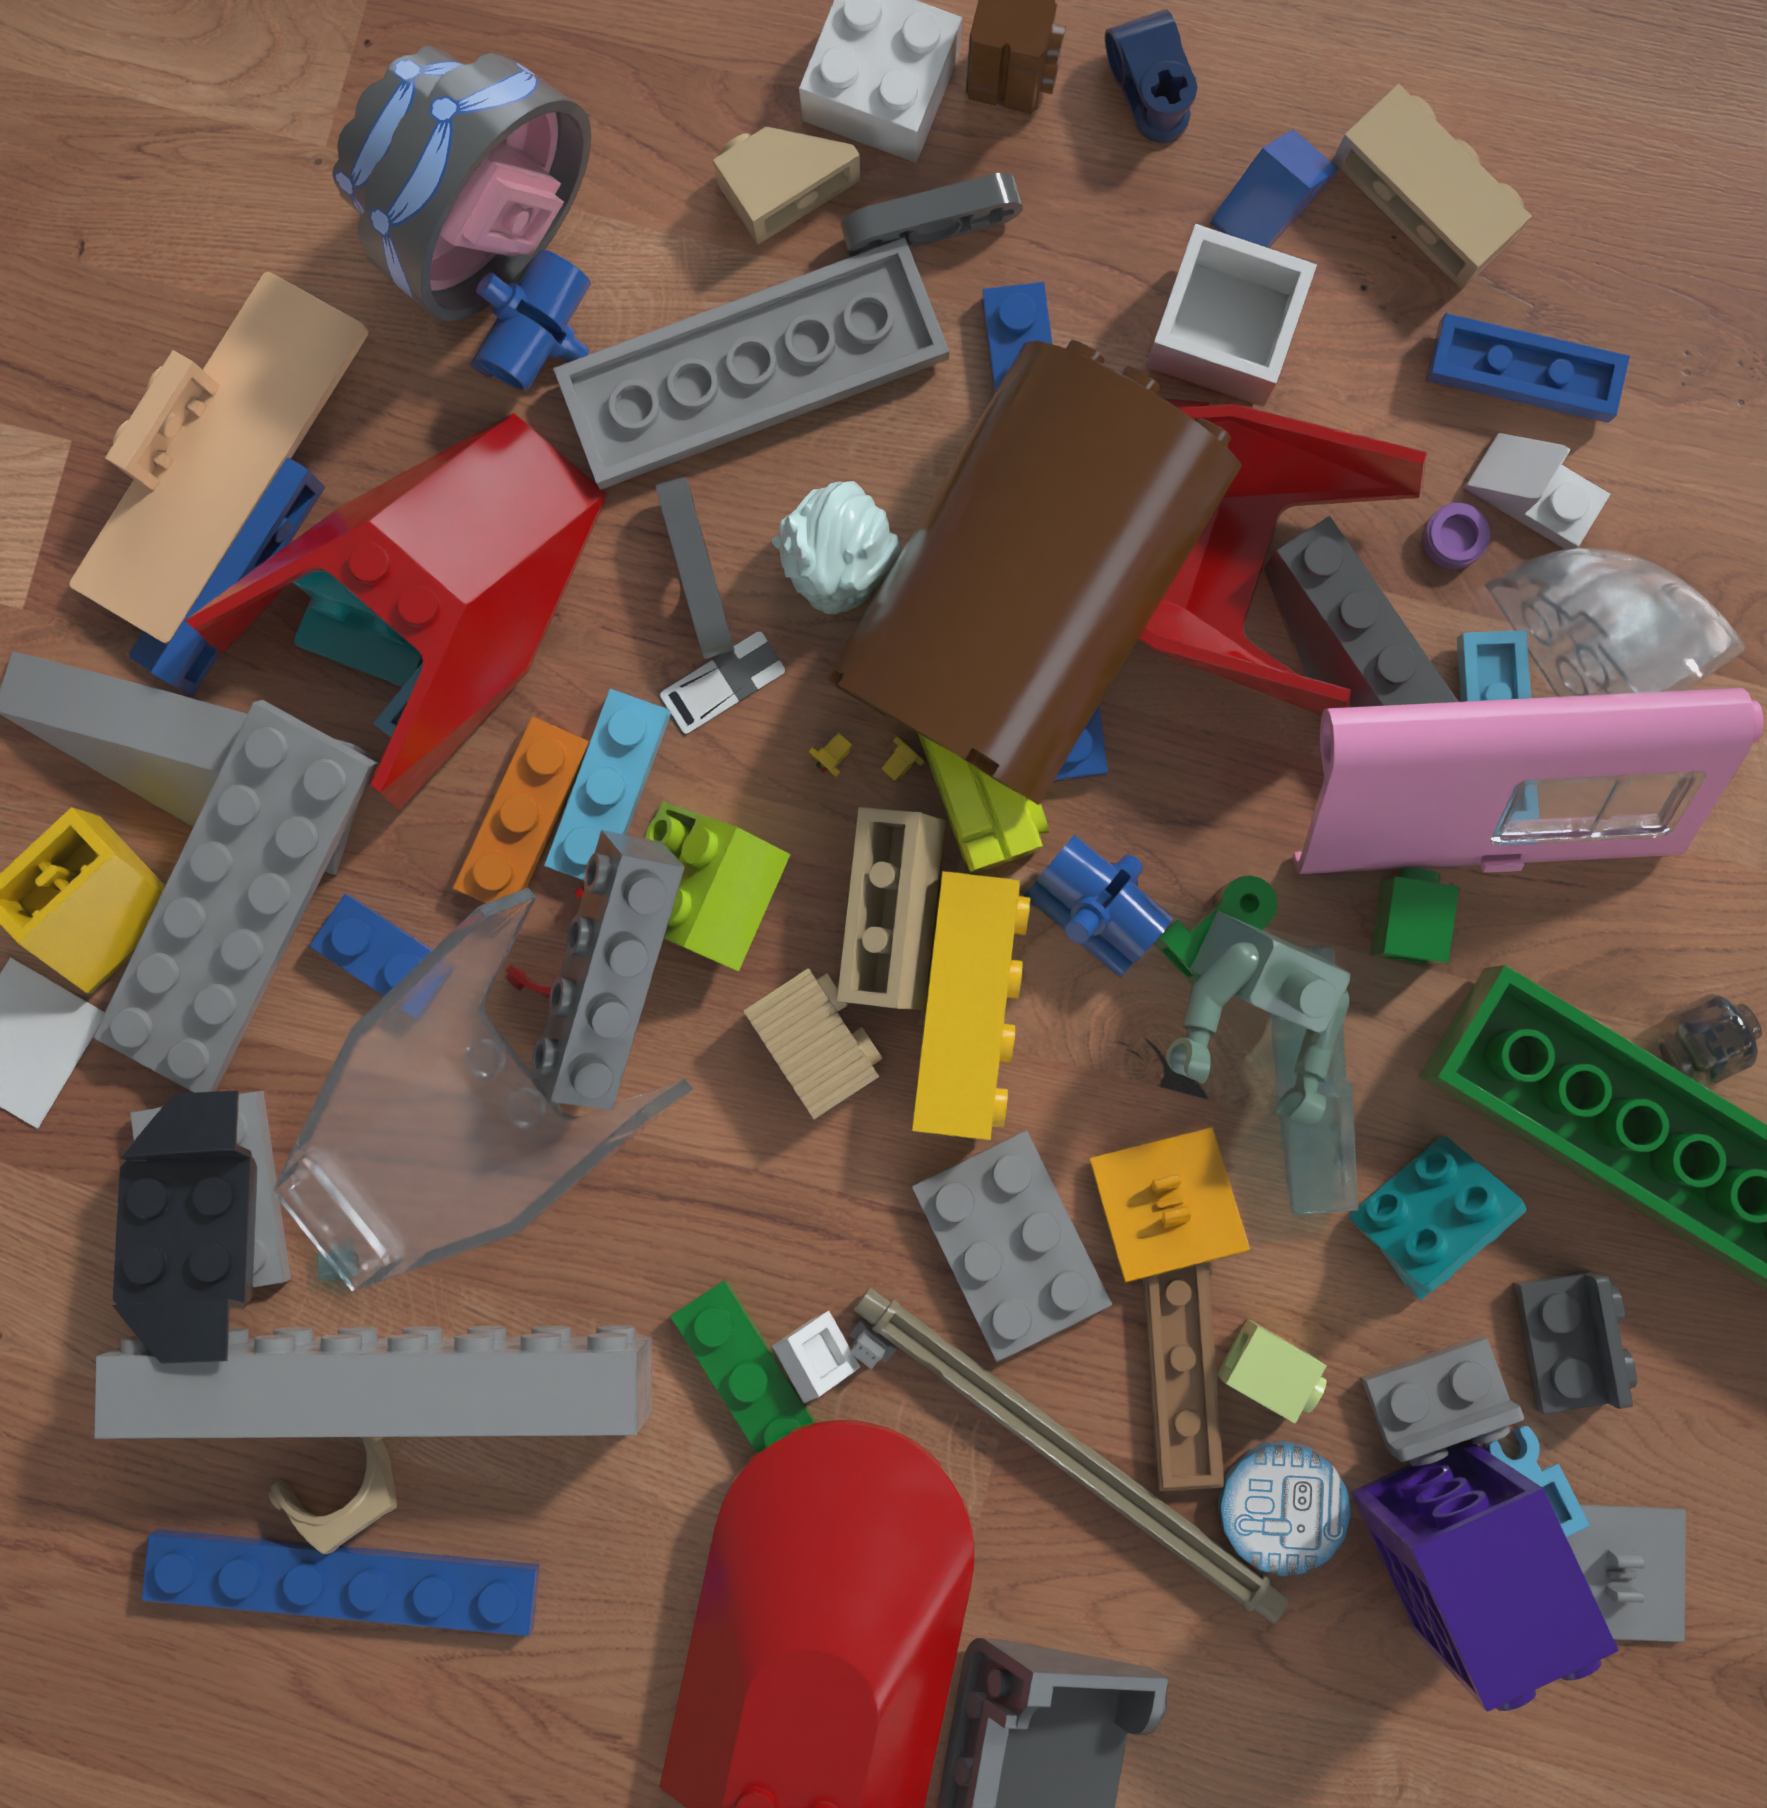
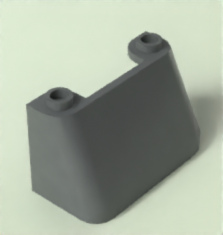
[937,1638,1169,1808]

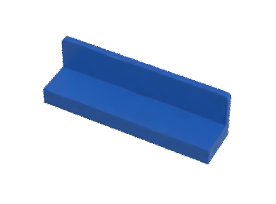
[129,457,325,696]

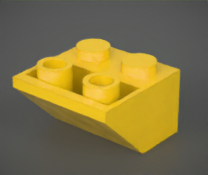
[0,807,165,994]

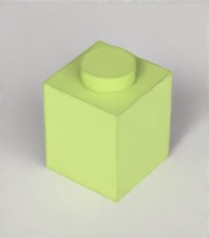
[1216,1319,1327,1423]

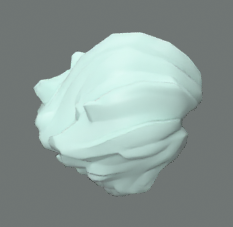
[772,481,901,614]

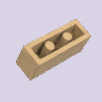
[1332,84,1532,290]
[837,807,946,1010]

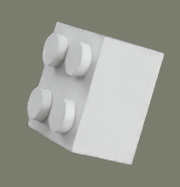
[799,0,963,163]
[1145,224,1317,407]

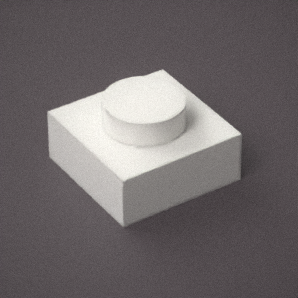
[772,1311,860,1403]

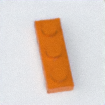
[453,716,590,916]

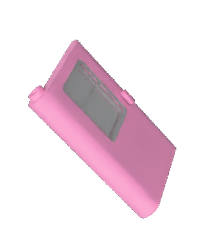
[1293,688,1764,874]

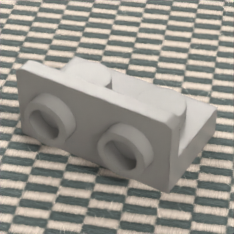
[1361,1335,1524,1466]

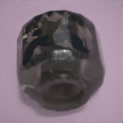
[1656,993,1762,1088]

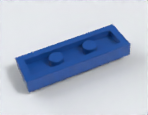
[1426,313,1630,423]

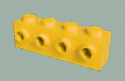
[912,871,1030,1140]

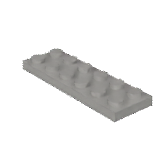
[553,237,950,490]
[93,700,378,1093]

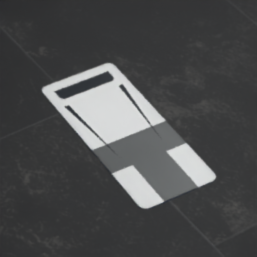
[660,632,785,734]

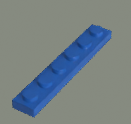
[142,1529,540,1636]

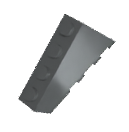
[1264,515,1459,707]

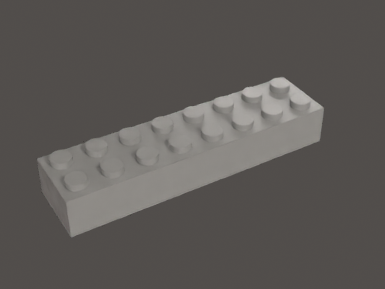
[94,1325,652,1439]

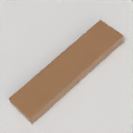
[1143,1262,1224,1491]

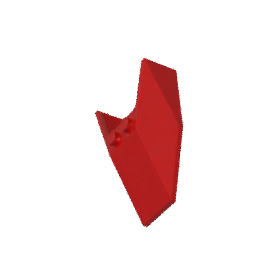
[1138,404,1427,716]
[185,413,608,811]

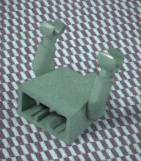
[1166,911,1350,1125]

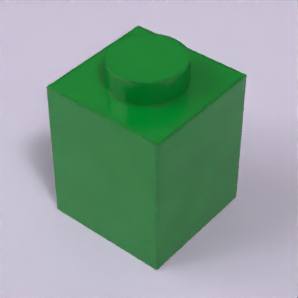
[1370,868,1459,966]

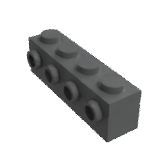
[532,830,685,1110]

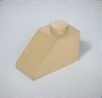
[713,127,861,245]

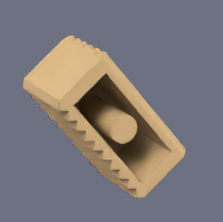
[744,968,883,1119]

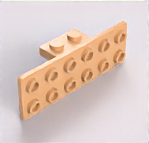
[70,272,369,645]

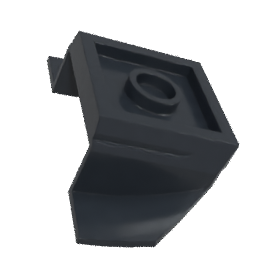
[112,1091,258,1364]

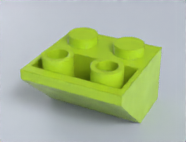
[645,801,791,971]

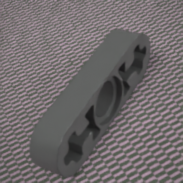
[841,173,1023,257]
[656,476,735,659]

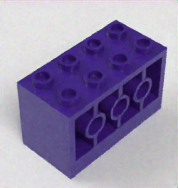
[1351,1439,1619,1712]

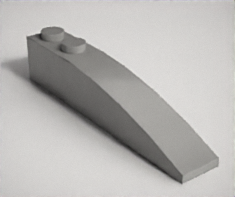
[0,651,373,875]

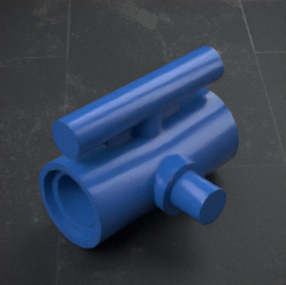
[470,249,591,392]
[1023,834,1174,977]

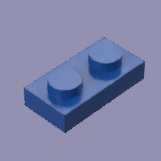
[309,894,455,1017]

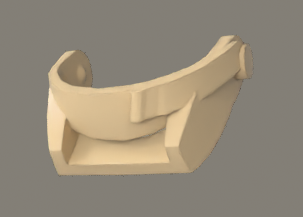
[268,1437,397,1554]

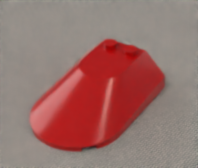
[659,1420,974,1808]

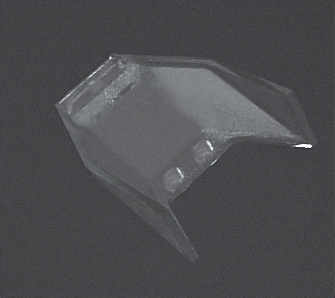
[272,888,693,1291]

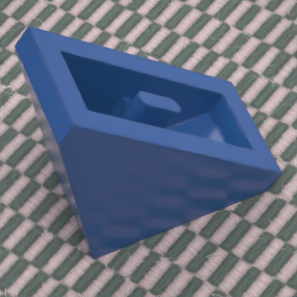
[1210,129,1339,248]

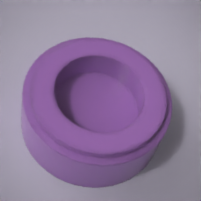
[1422,503,1490,570]

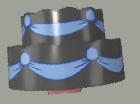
[332,46,591,321]

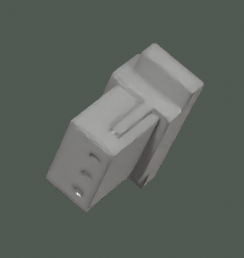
[849,1319,898,1370]

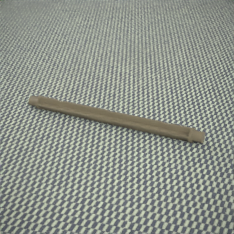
[854,1287,1289,1623]

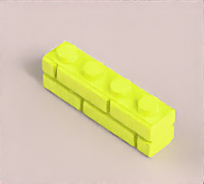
[918,733,1049,875]

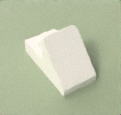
[1464,433,1610,552]

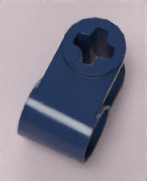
[1104,9,1198,143]

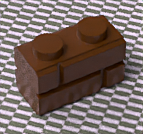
[966,0,1066,114]

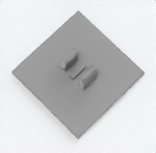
[1566,1504,1686,1642]

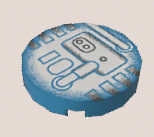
[1217,1440,1351,1576]

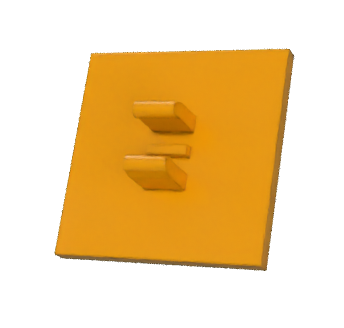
[1089,1127,1250,1283]

